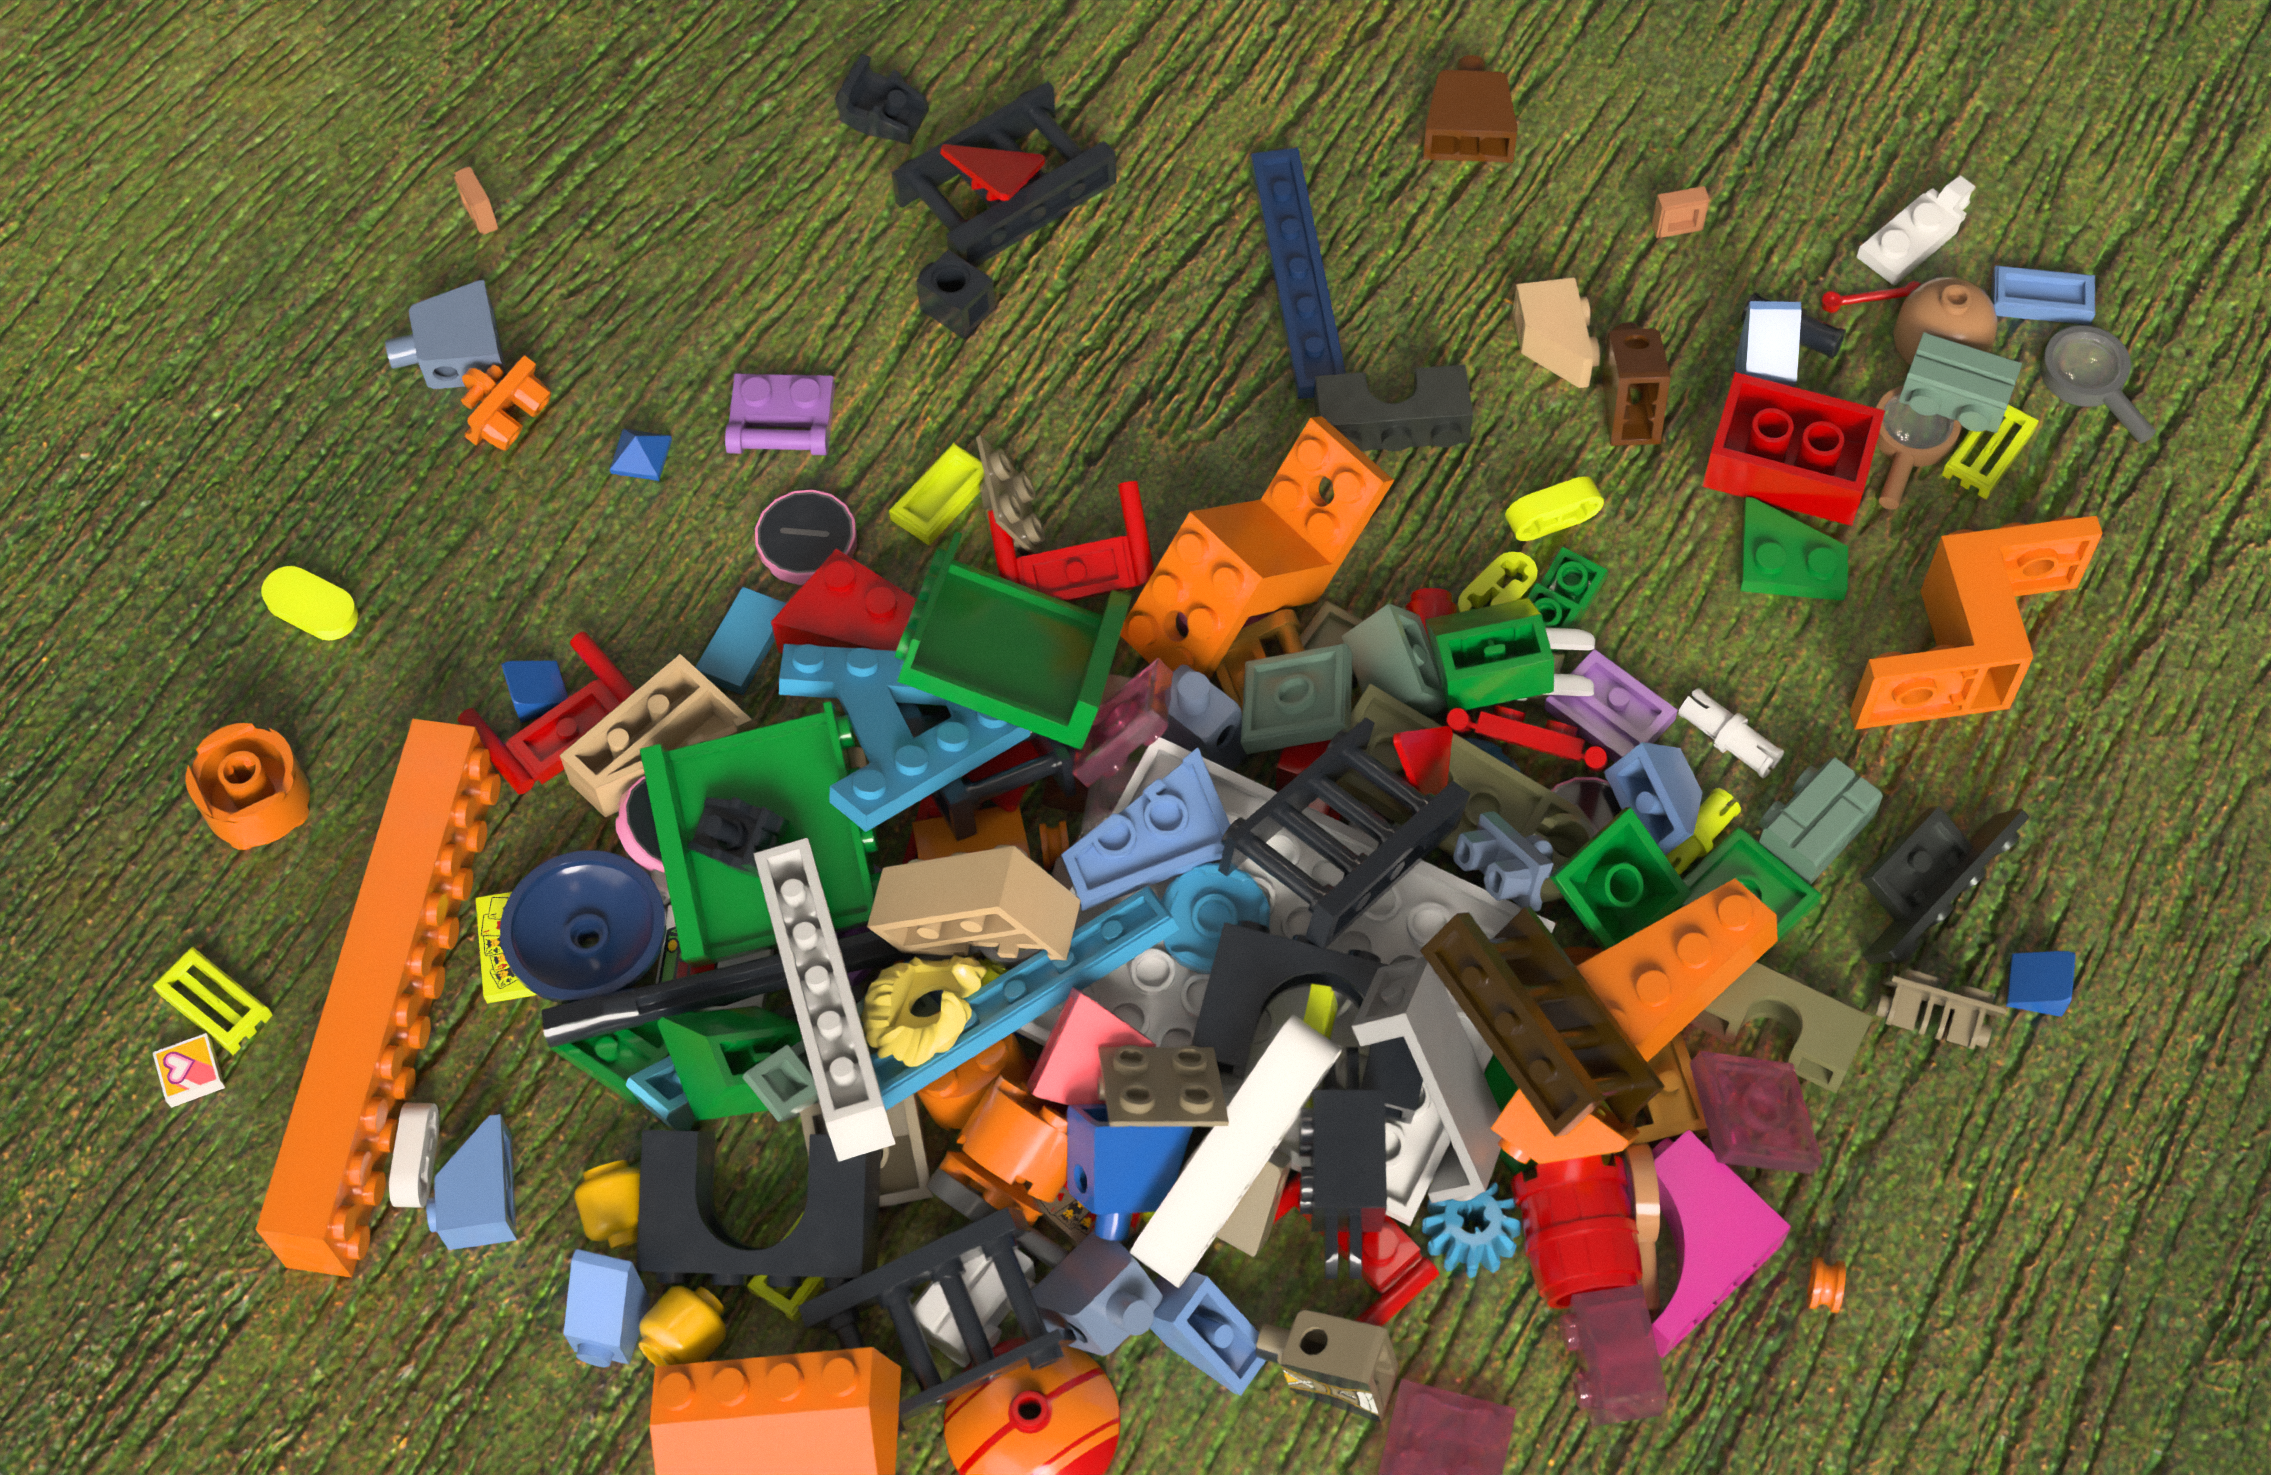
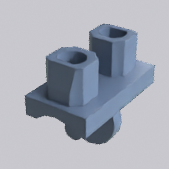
[1453,811,1553,911]

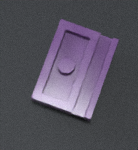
[1544,649,1678,763]

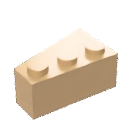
[560,654,754,817]
[867,845,1081,960]

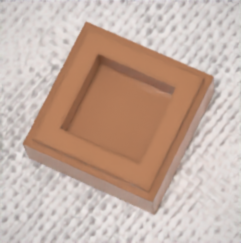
[454,166,499,235]
[1652,186,1709,238]

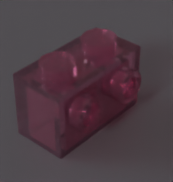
[1560,1284,1669,1426]

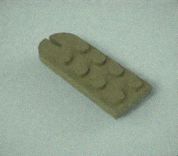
[1335,684,1595,902]

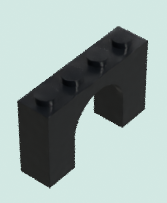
[1191,920,1446,1125]
[636,1130,881,1289]

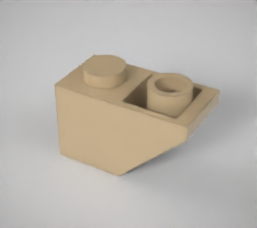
[1512,277,1600,388]

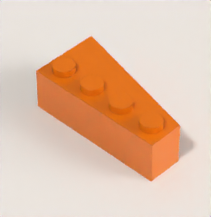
[1576,878,1778,1062]

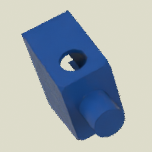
[1067,1103,1193,1241]

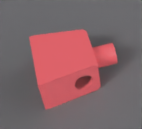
[1026,987,1156,1105]

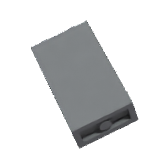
[1351,957,1501,1203]

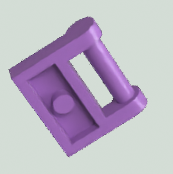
[725,374,835,455]

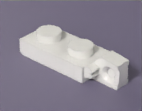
[1857,176,1975,286]

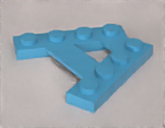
[779,644,1030,832]

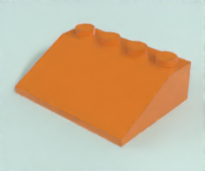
[649,1347,901,1475]

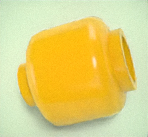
[574,1160,641,1249]
[639,1286,726,1366]

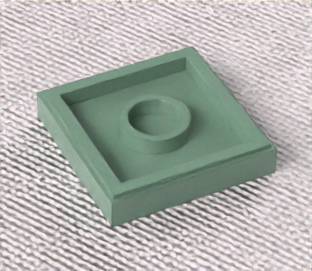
[1241,643,1352,754]

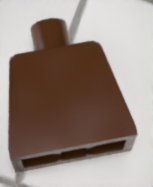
[1423,55,1518,163]
[1602,322,1671,446]

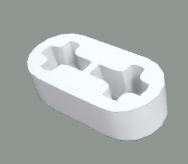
[389,1102,439,1208]

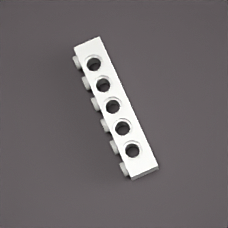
[754,838,895,1162]

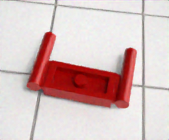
[987,481,1155,602]
[457,631,637,795]
[1447,705,1608,773]
[1273,1172,1440,1327]

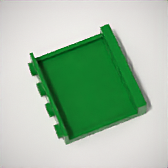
[894,531,1131,750]
[640,701,882,968]

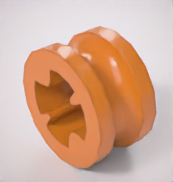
[1039,820,1069,871]
[1807,1256,1846,1313]

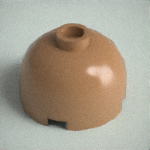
[1893,276,1998,365]

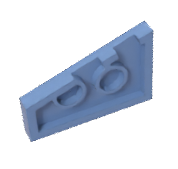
[1061,747,1230,911]

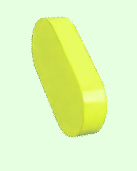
[261,566,358,640]

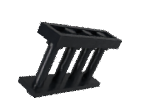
[891,81,1117,267]
[896,702,1080,842]
[1218,717,1470,949]
[798,1207,1077,1436]

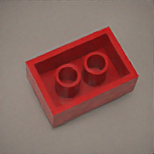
[1702,372,1885,526]

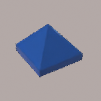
[610,429,672,481]

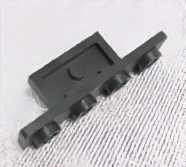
[1860,806,2029,964]

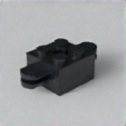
[1299,1047,1387,1279]

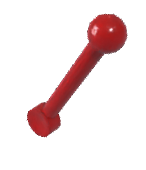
[1821,281,1921,313]

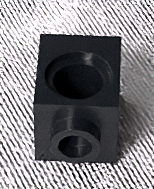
[916,250,996,339]

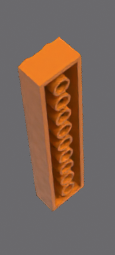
[256,719,501,1278]

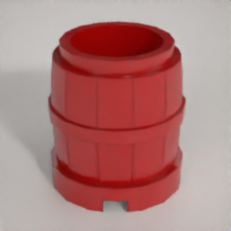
[1511,1155,1643,1309]

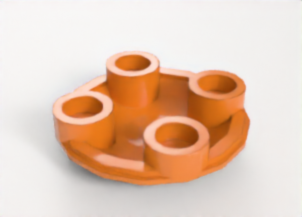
[939,1150,1043,1227]

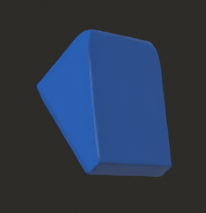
[501,661,568,723]
[2006,951,2076,1017]

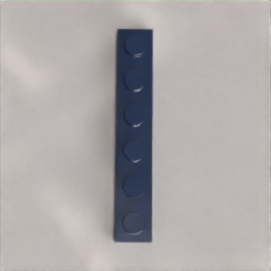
[1251,148,1346,399]

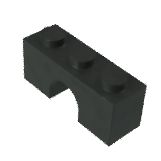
[1314,365,1473,451]

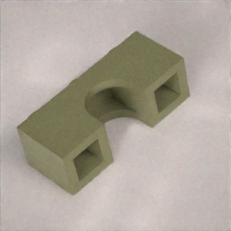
[1690,961,1873,1094]

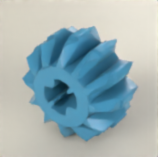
[1422,1182,1521,1279]

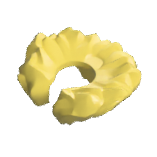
[860,954,987,1067]

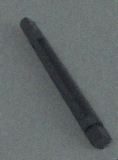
[542,931,915,1048]

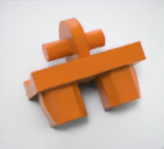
[461,355,551,451]

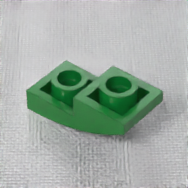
[1527,546,1608,653]

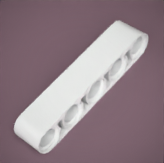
[1130,1015,1342,1288]

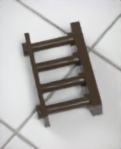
[1420,906,1665,1137]

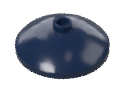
[500,850,667,1004]

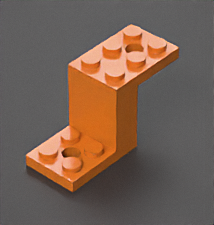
[1120,416,1394,680]
[1850,516,2103,730]

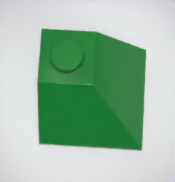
[1550,807,1692,951]

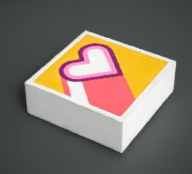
[153,1033,225,1108]

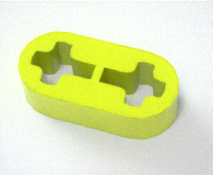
[1505,476,1604,541]
[1457,551,1538,613]

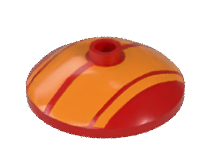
[944,1337,1121,1475]

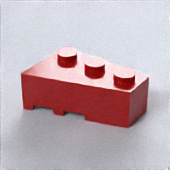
[771,549,917,654]

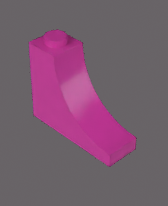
[1645,1129,1791,1359]

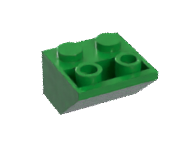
[1426,598,1554,712]
[657,1006,803,1121]

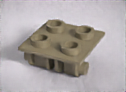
[976,435,1046,558]
[1875,969,2007,1050]
[1097,1045,1229,1127]

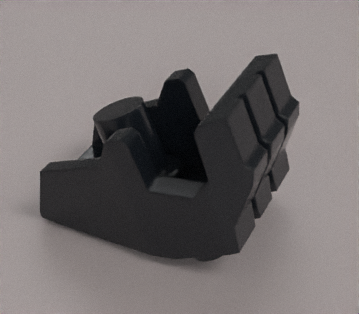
[835,54,929,144]
[688,797,790,878]

